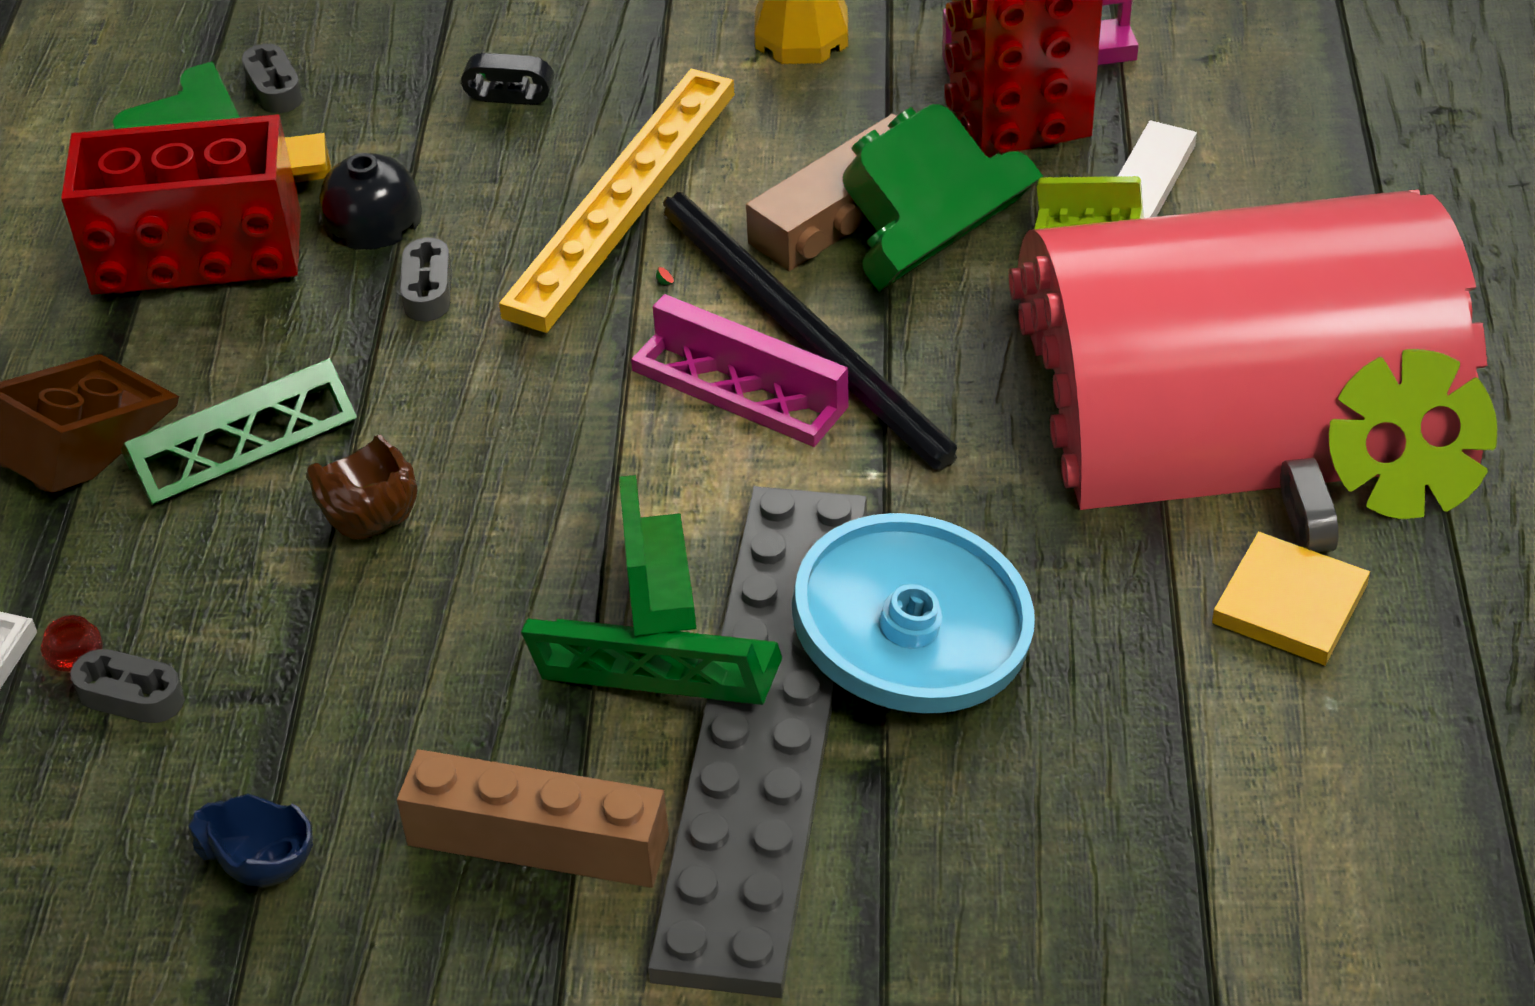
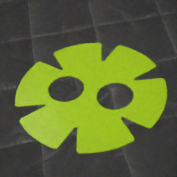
[1329,349,1497,519]

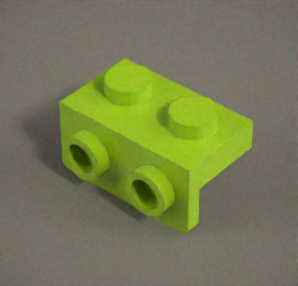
[1034,176,1144,230]

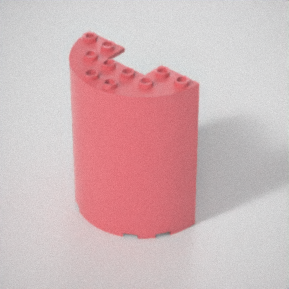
[1009,189,1487,510]

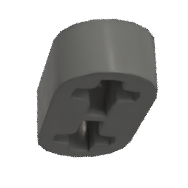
[242,44,303,113]
[400,237,452,322]
[1280,458,1338,553]
[70,649,185,723]

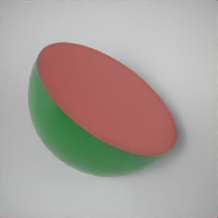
[656,267,674,285]

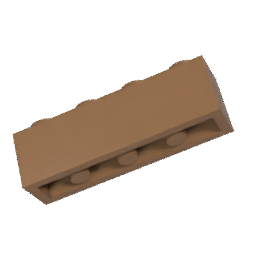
[746,113,897,272]
[397,749,669,888]

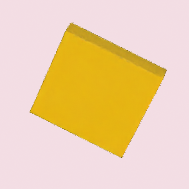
[1212,531,1370,666]

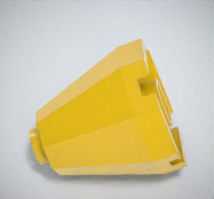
[755,0,848,64]

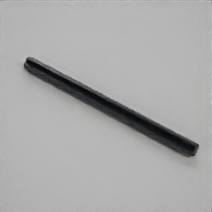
[663,192,957,471]

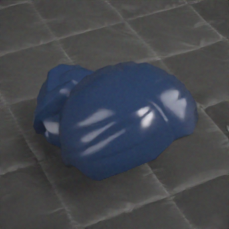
[188,794,313,888]

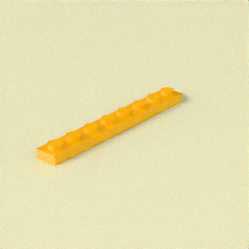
[499,68,734,333]

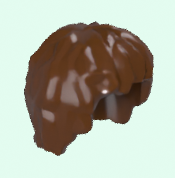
[306,434,418,540]

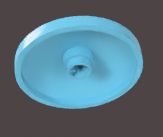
[792,513,1035,713]

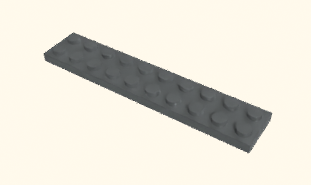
[648,486,867,998]

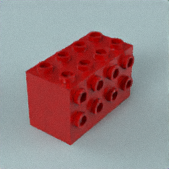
[944,0,1103,158]
[61,114,301,295]

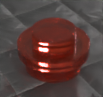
[41,615,103,672]

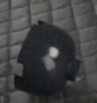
[319,153,422,250]

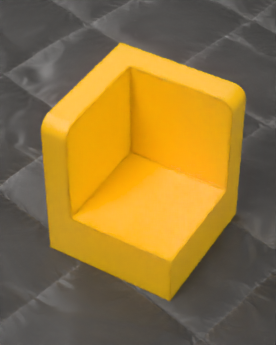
[285,133,332,182]

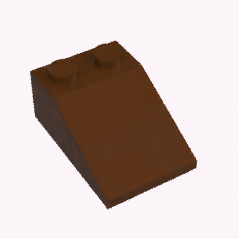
[0,354,179,493]

